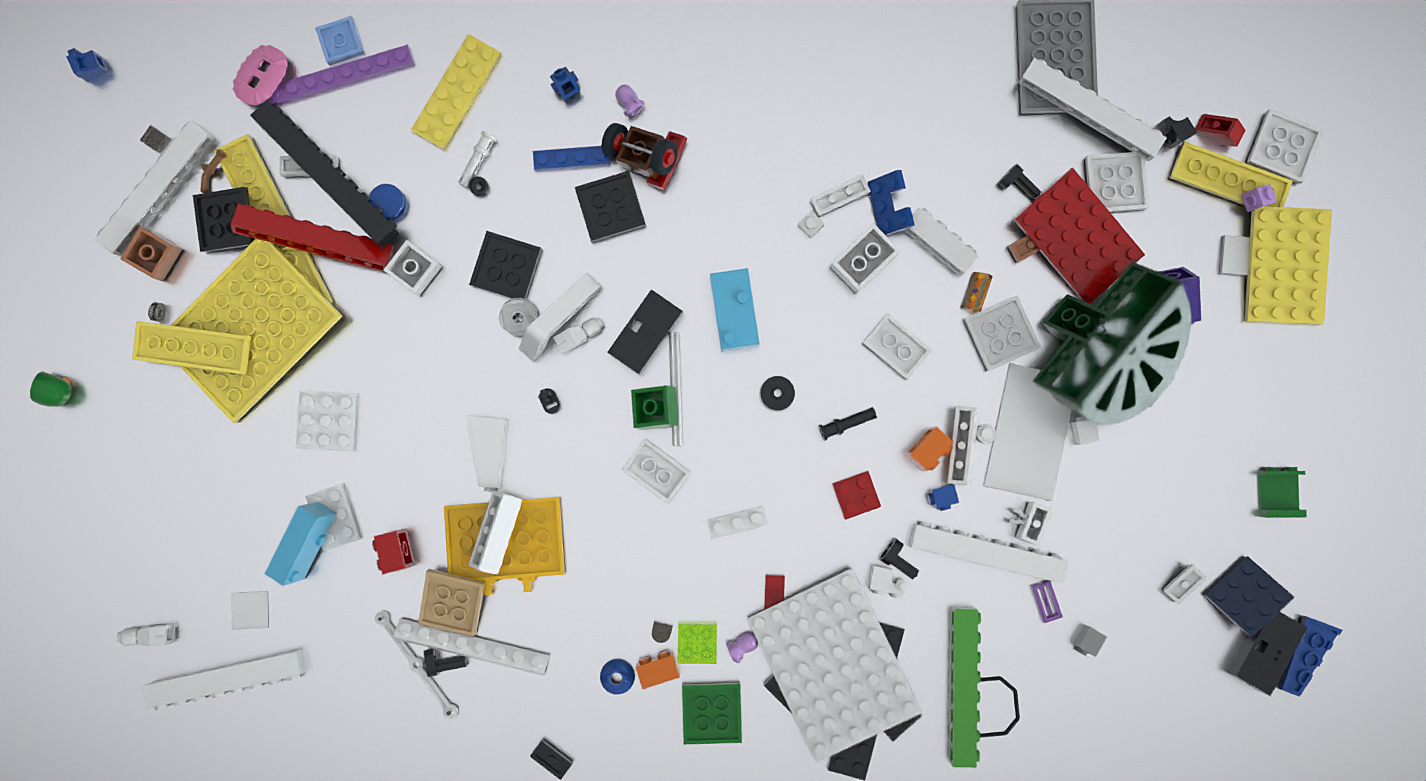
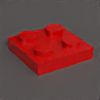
[832,471,881,520]

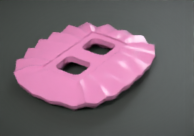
[232,45,288,106]

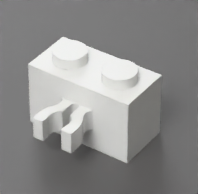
[1008,502,1053,546]

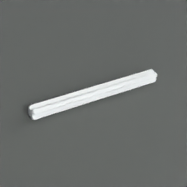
[669,332,683,446]

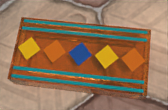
[962,271,993,312]

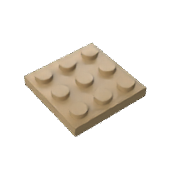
[418,569,485,637]

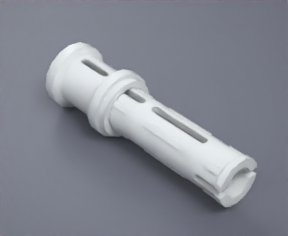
[458,131,497,188]

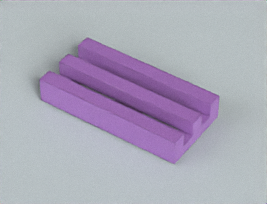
[1031,580,1063,623]

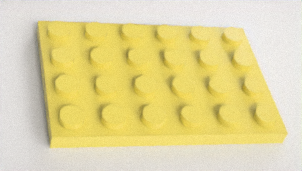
[1244,206,1332,324]

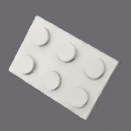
[863,314,932,380]
[622,439,691,504]
[305,484,362,551]

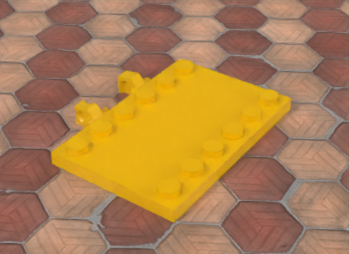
[444,497,565,595]

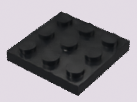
[575,171,646,242]
[193,187,255,252]
[469,231,542,299]

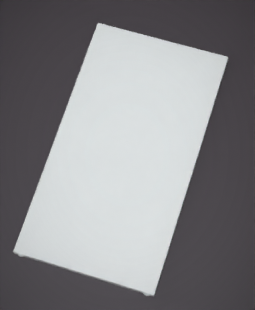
[984,363,1072,501]

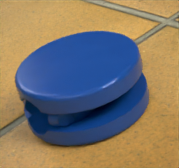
[369,184,407,220]

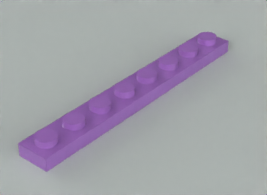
[267,44,414,106]

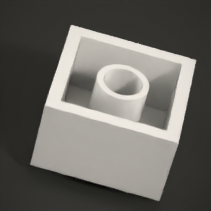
[383,240,442,296]

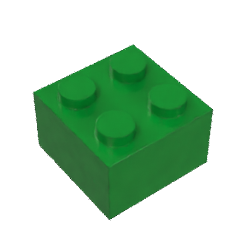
[631,385,678,430]

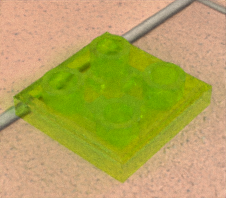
[678,623,717,664]

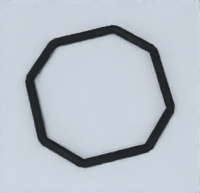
[980,676,1020,738]

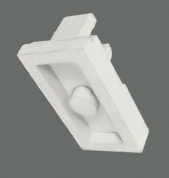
[1163,564,1207,605]

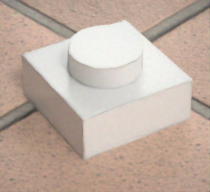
[798,210,825,238]

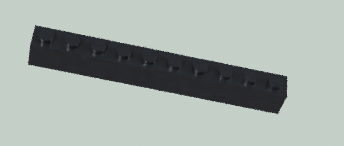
[250,100,399,250]

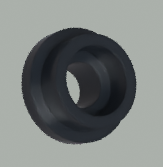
[469,176,488,196]

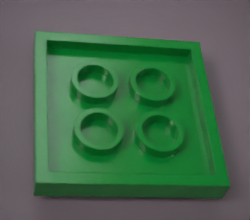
[682,683,742,745]

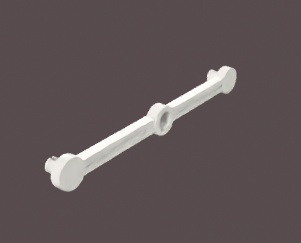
[375,611,458,719]

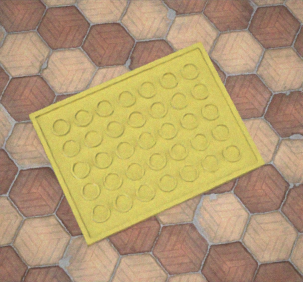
[171,239,342,423]

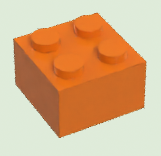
[905,426,954,471]

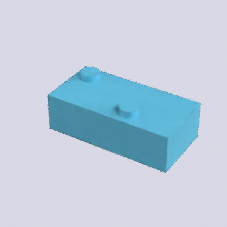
[710,268,759,352]
[264,502,337,586]

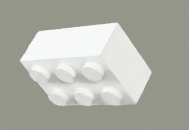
[830,223,900,293]

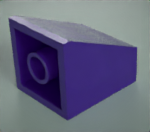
[1158,267,1202,325]

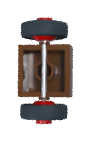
[601,123,678,179]

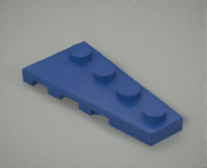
[1278,616,1343,697]

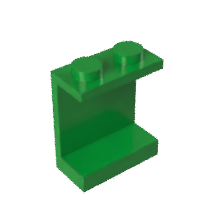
[1258,467,1307,518]

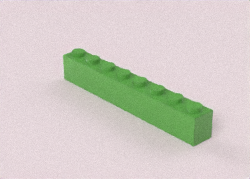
[950,607,981,768]

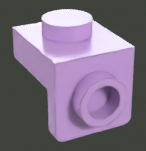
[1241,184,1277,212]

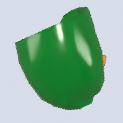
[30,371,72,407]

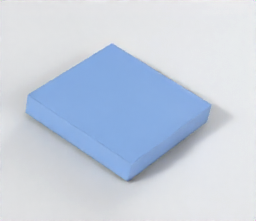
[315,16,364,65]

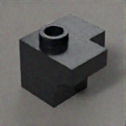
[1157,116,1197,149]

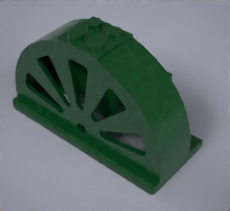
[1033,262,1191,424]

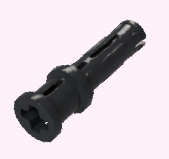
[818,407,877,441]

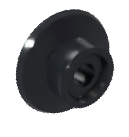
[760,376,795,410]

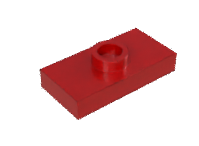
[764,574,785,610]

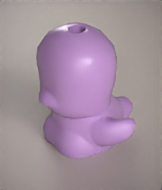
[615,84,645,116]
[726,633,758,663]

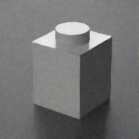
[1073,625,1107,657]

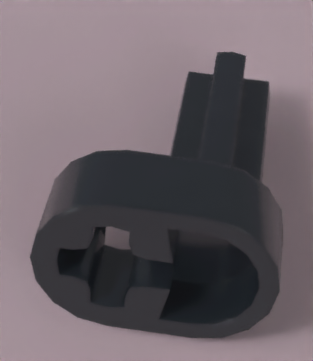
[998,163,1041,200]
[538,388,561,414]
[880,538,919,580]
[424,649,467,677]

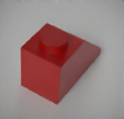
[1195,113,1246,147]

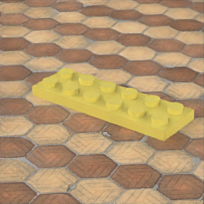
[411,34,502,151]
[1170,141,1293,207]
[132,321,251,375]

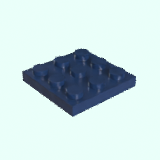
[1205,556,1295,638]

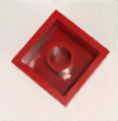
[372,528,414,575]

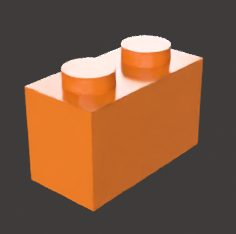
[635,651,680,690]

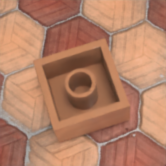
[120,226,182,281]

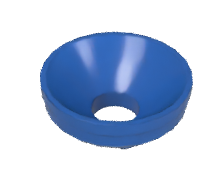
[600,659,635,695]

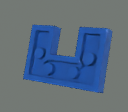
[867,170,915,236]

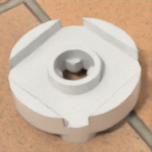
[499,298,538,337]

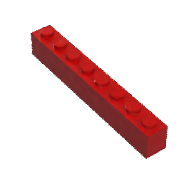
[231,204,393,273]

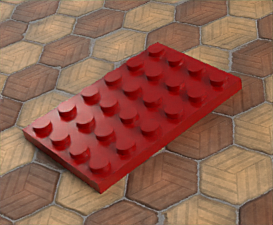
[1013,168,1145,304]

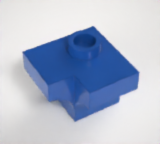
[66,48,108,82]

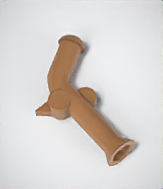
[200,149,227,193]

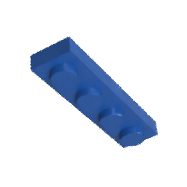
[533,146,610,171]

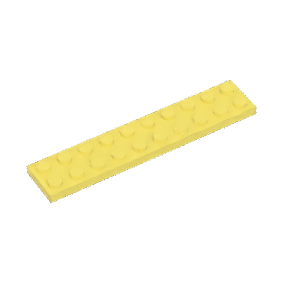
[214,134,333,303]

